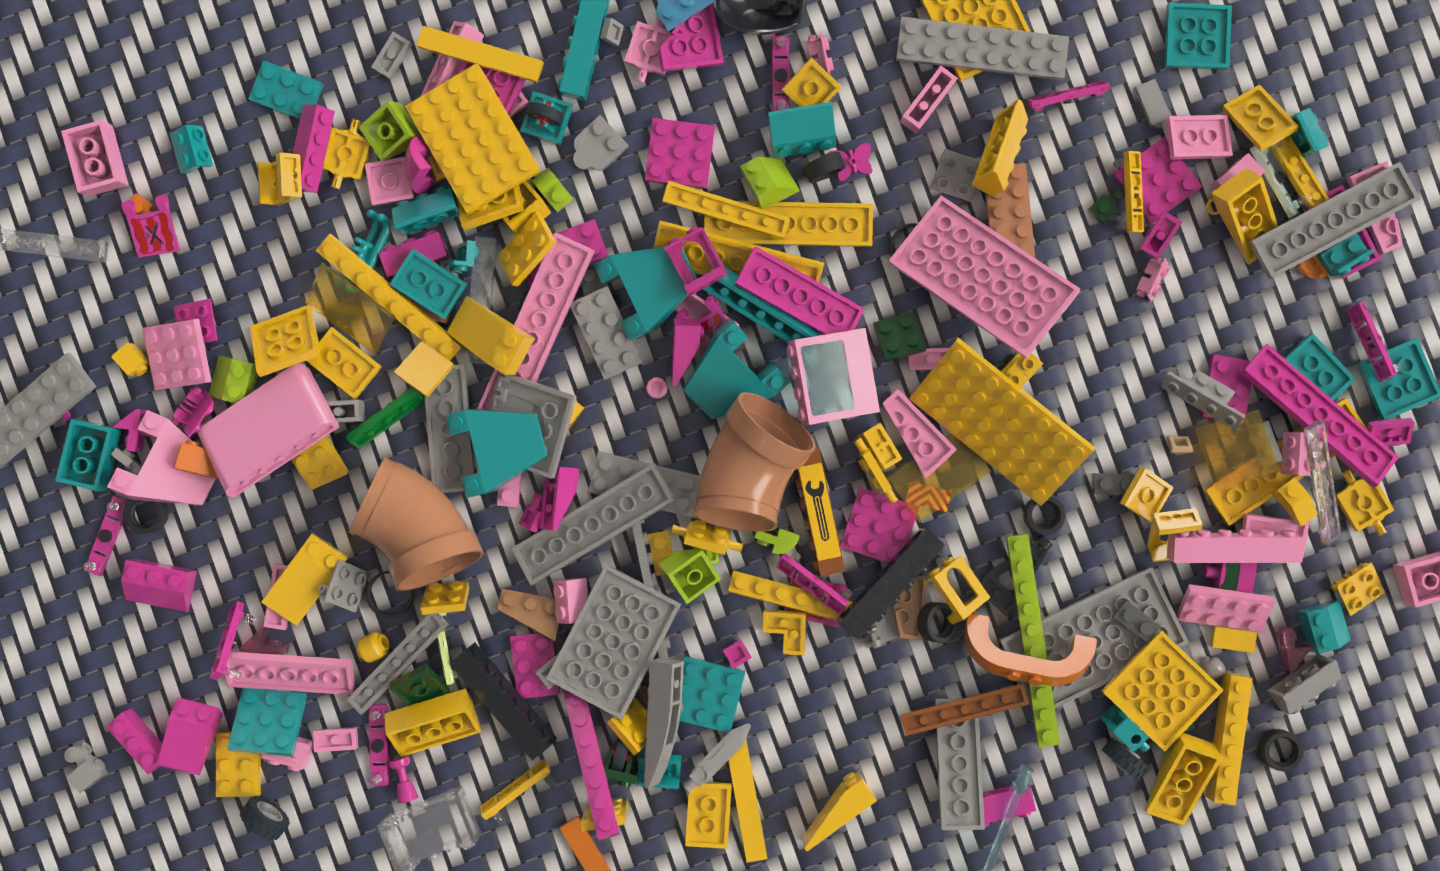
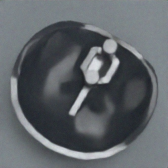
[716,0,806,35]

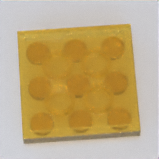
[1195,409,1280,490]

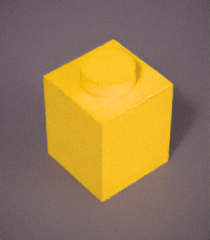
[111,343,150,377]

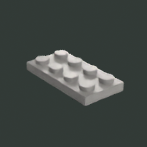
[570,286,643,380]

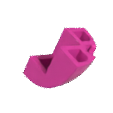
[404,135,436,195]

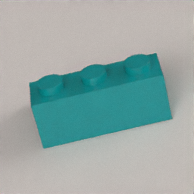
[768,102,836,158]
[392,186,460,236]

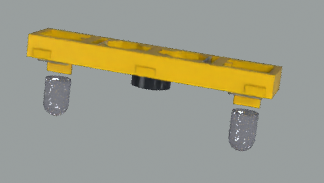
[1113,151,1144,233]
[480,759,557,825]

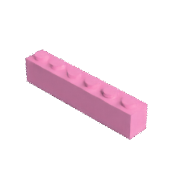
[1167,529,1303,563]

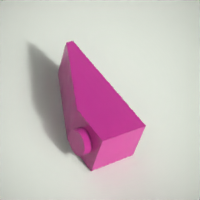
[671,318,704,386]
[539,466,579,531]

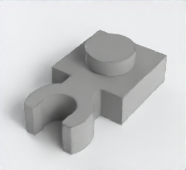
[111,448,142,475]

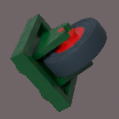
[604,738,638,787]

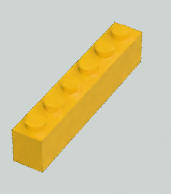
[1206,672,1253,805]

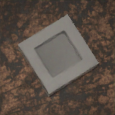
[600,18,624,46]

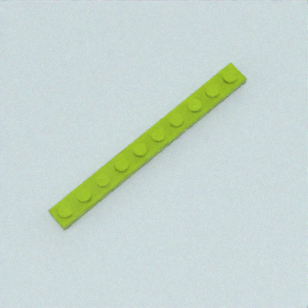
[1006,533,1060,748]

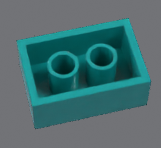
[55,419,122,491]

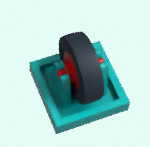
[520,91,574,145]

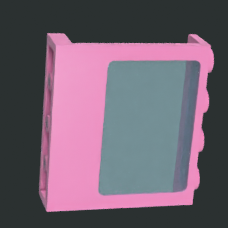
[786,328,880,425]

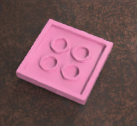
[142,319,212,390]

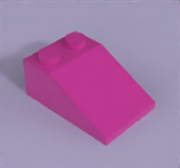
[157,697,223,776]

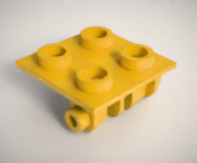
[1331,562,1385,616]

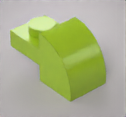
[532,168,574,213]
[754,528,800,554]

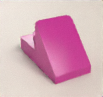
[1140,211,1182,259]
[113,409,147,452]

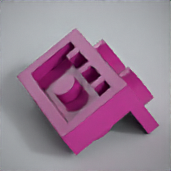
[1367,418,1415,446]

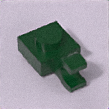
[1088,187,1124,224]

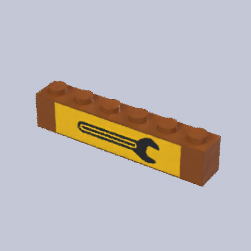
[795,447,846,577]

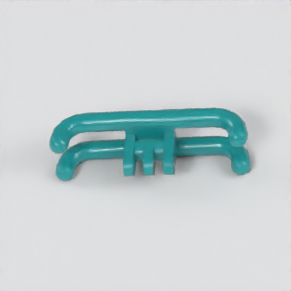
[335,210,391,293]

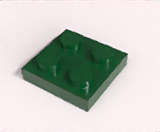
[873,311,926,363]
[390,664,450,706]

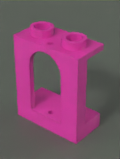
[664,226,728,295]

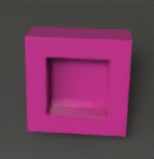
[723,639,752,669]

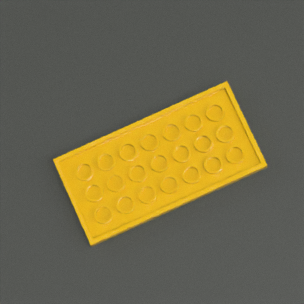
[909,338,1095,506]

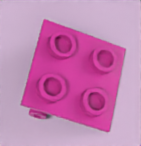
[173,298,218,343]
[171,386,214,438]

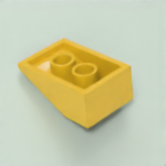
[502,181,551,235]

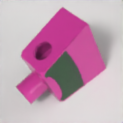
[1203,563,1257,593]

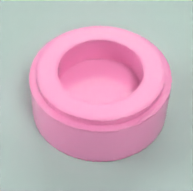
[646,377,668,399]

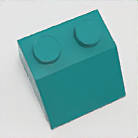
[1290,108,1329,158]
[1297,599,1351,654]

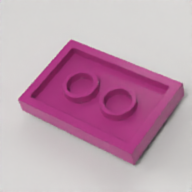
[1200,354,1252,424]
[510,632,560,699]

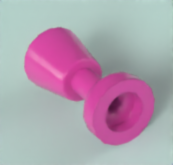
[388,756,419,804]

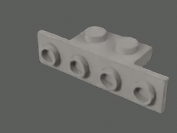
[1161,370,1246,431]

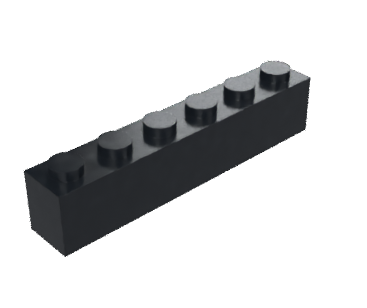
[836,527,945,639]
[450,642,557,761]

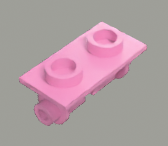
[807,31,834,75]
[1136,256,1170,302]

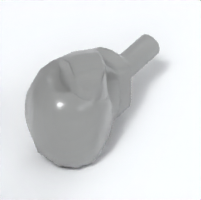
[1201,656,1225,680]

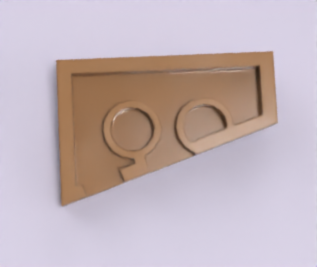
[892,576,928,640]
[497,589,560,643]

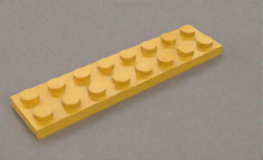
[704,201,873,247]
[654,220,824,282]
[1203,398,1367,526]

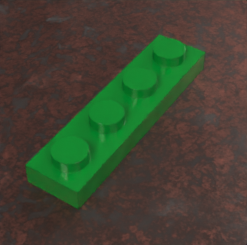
[346,387,425,449]

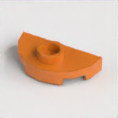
[1296,255,1329,279]

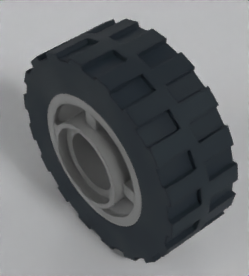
[1101,737,1150,781]
[239,796,290,841]

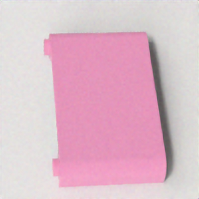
[197,364,340,498]

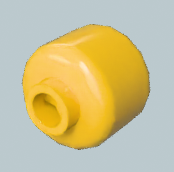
[356,632,390,663]

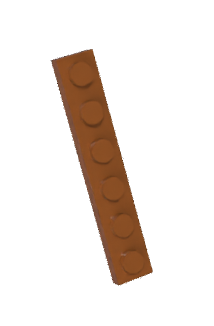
[899,684,1029,736]

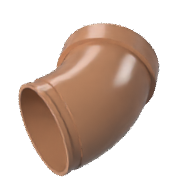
[694,392,816,532]
[348,456,484,591]

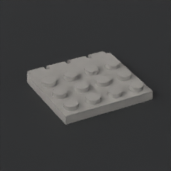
[490,375,577,479]

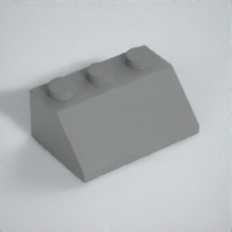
[1267,655,1341,715]

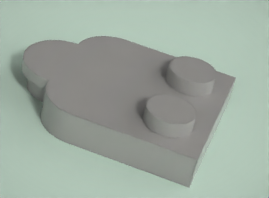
[573,115,629,171]

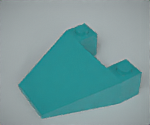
[593,247,697,341]
[683,317,791,420]
[446,409,547,498]

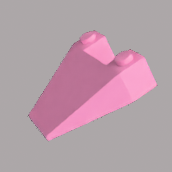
[107,410,216,505]

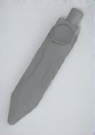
[684,723,751,792]

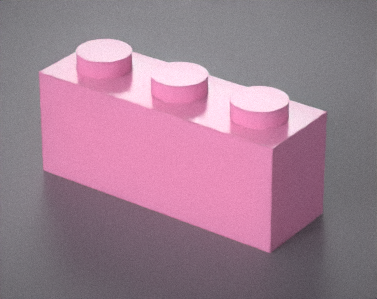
[900,66,958,134]

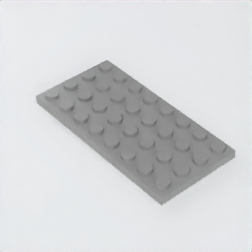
[999,566,1189,708]

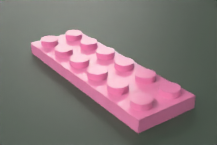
[225,652,356,695]

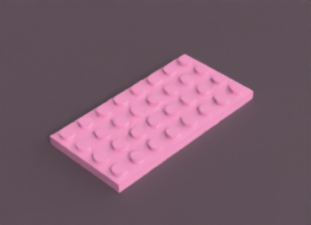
[889,196,1080,359]

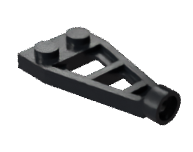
[979,534,1053,616]

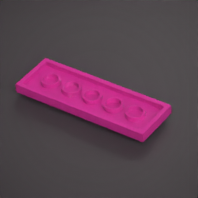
[735,246,865,347]

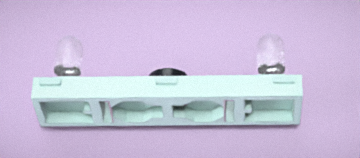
[1250,141,1313,218]

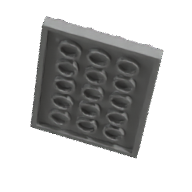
[546,564,682,720]

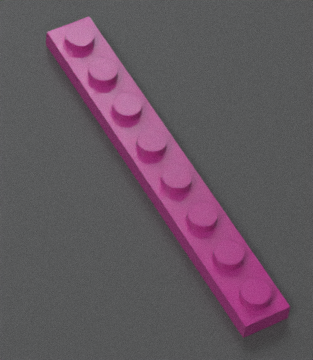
[562,688,620,840]

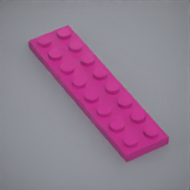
[1241,344,1399,488]

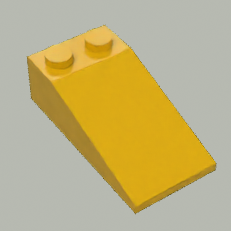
[1211,168,1278,264]
[447,296,535,375]
[261,532,348,626]
[1145,733,1223,826]
[802,771,877,851]

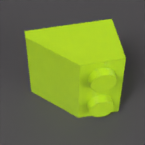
[359,101,421,161]
[740,156,800,210]
[209,355,258,403]
[659,548,721,604]

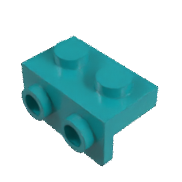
[170,125,213,174]
[444,240,478,274]
[637,752,682,789]

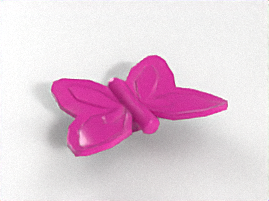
[830,143,873,181]

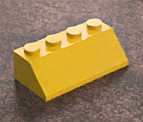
[972,99,1028,197]
[385,688,482,757]

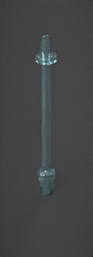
[983,764,1034,871]

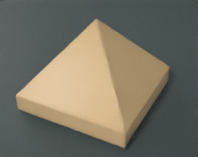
[1167,436,1193,455]

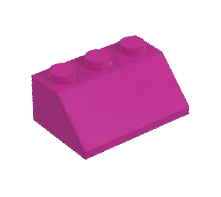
[121,558,197,612]

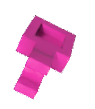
[518,492,543,532]

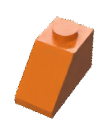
[172,440,218,479]

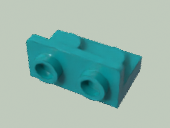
[1317,233,1374,277]

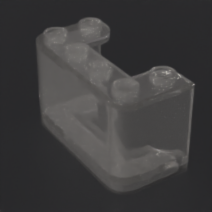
[377,786,481,871]

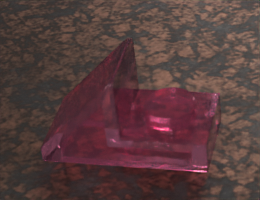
[1276,625,1312,671]
[240,627,289,655]

